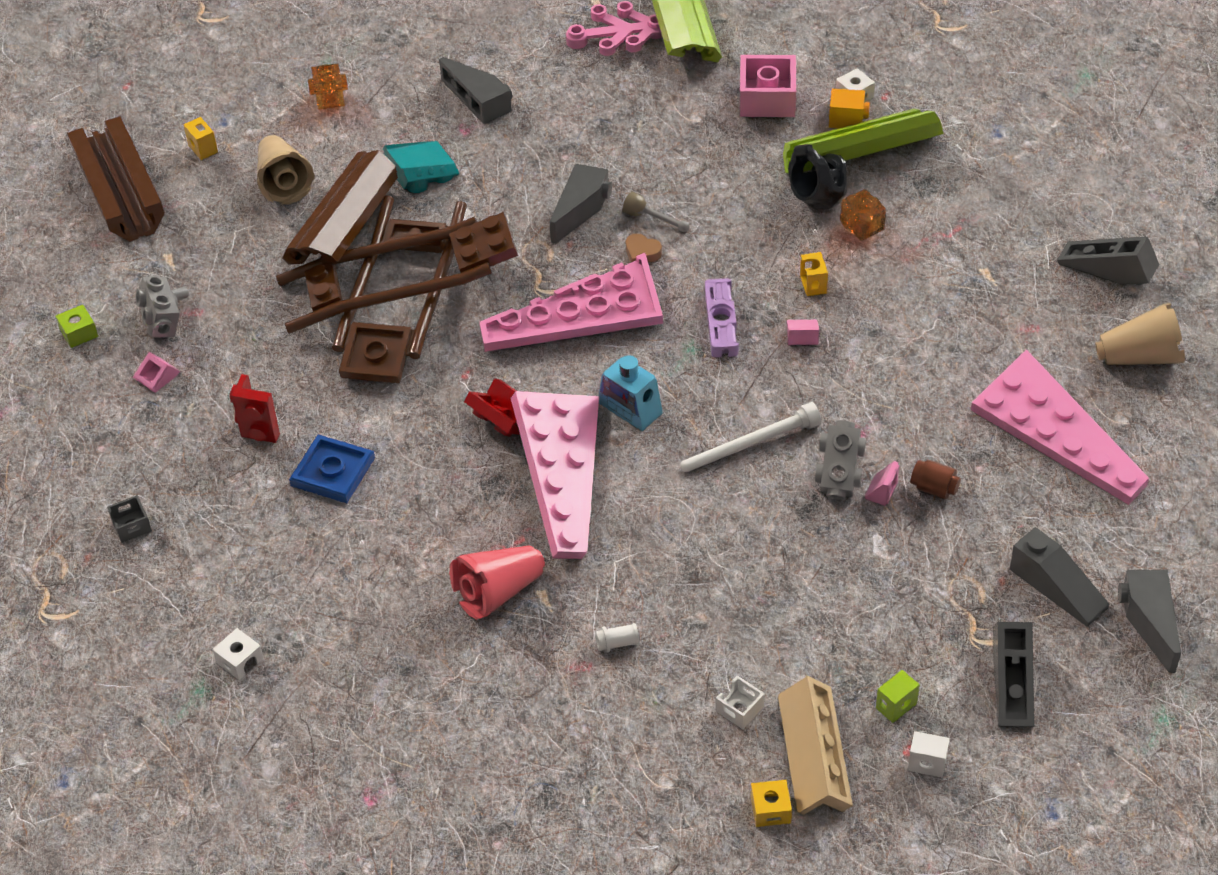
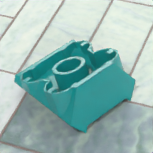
[382,141,460,193]

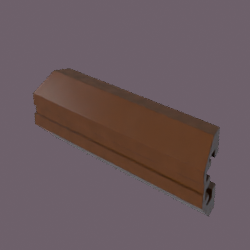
[67,116,165,242]
[282,150,398,265]

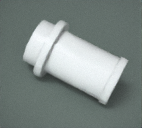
[595,623,639,653]

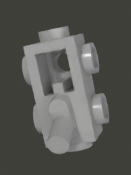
[136,275,189,338]
[815,420,866,500]

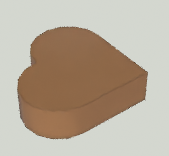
[625,234,662,263]

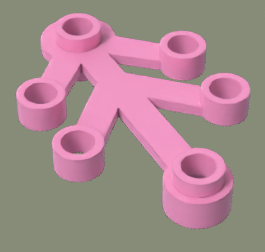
[566,1,662,56]

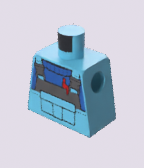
[598,355,663,431]

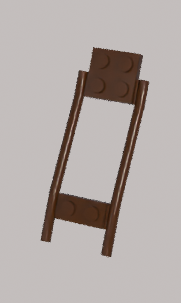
[332,196,467,384]
[276,212,518,334]

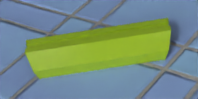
[652,0,722,62]
[783,109,944,173]

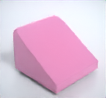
[787,320,819,345]
[133,352,180,393]
[865,461,899,506]

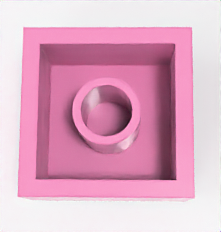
[740,55,796,118]

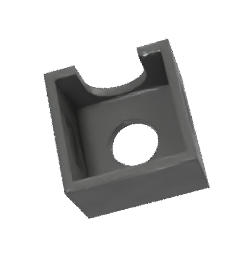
[107,495,152,543]

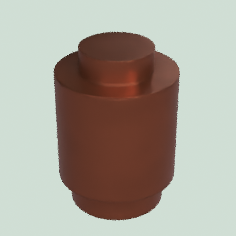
[910,459,961,499]

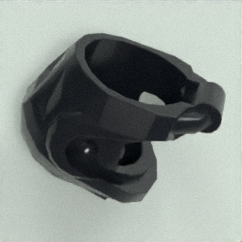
[788,144,847,210]

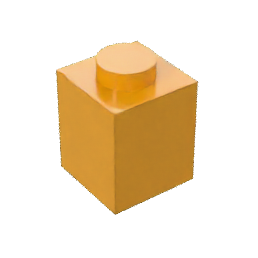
[829,88,870,129]

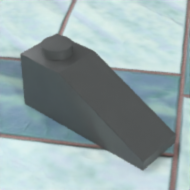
[439,57,513,124]
[549,163,612,243]
[1057,236,1159,285]
[1009,527,1109,627]
[1118,570,1181,673]
[993,622,1034,727]

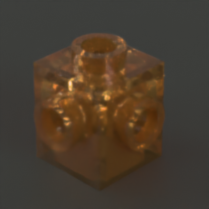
[308,63,348,110]
[840,189,886,241]

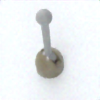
[622,191,689,232]

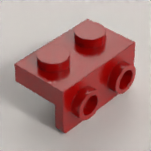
[230,374,280,443]
[464,378,520,437]

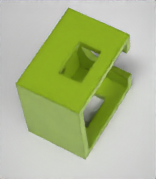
[55,304,99,348]
[876,670,920,723]

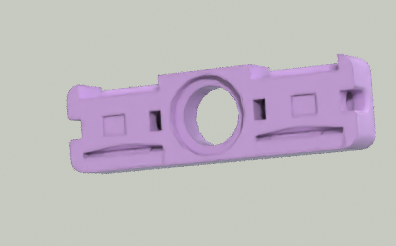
[705,278,739,357]

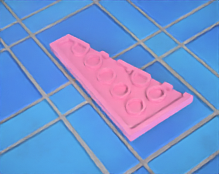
[479,253,663,352]
[971,349,1149,505]
[511,391,599,559]

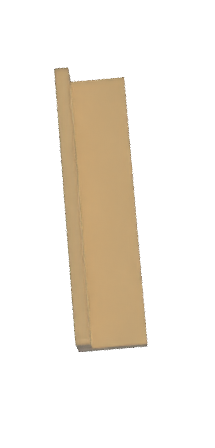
[778,676,853,815]

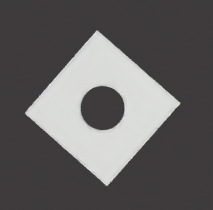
[836,68,875,102]
[212,628,264,681]
[716,676,765,729]
[908,731,950,778]

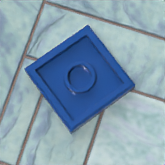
[289,434,375,504]

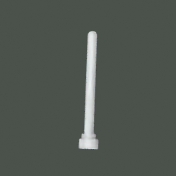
[680,402,822,472]

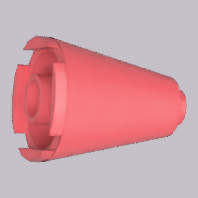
[449,545,545,620]

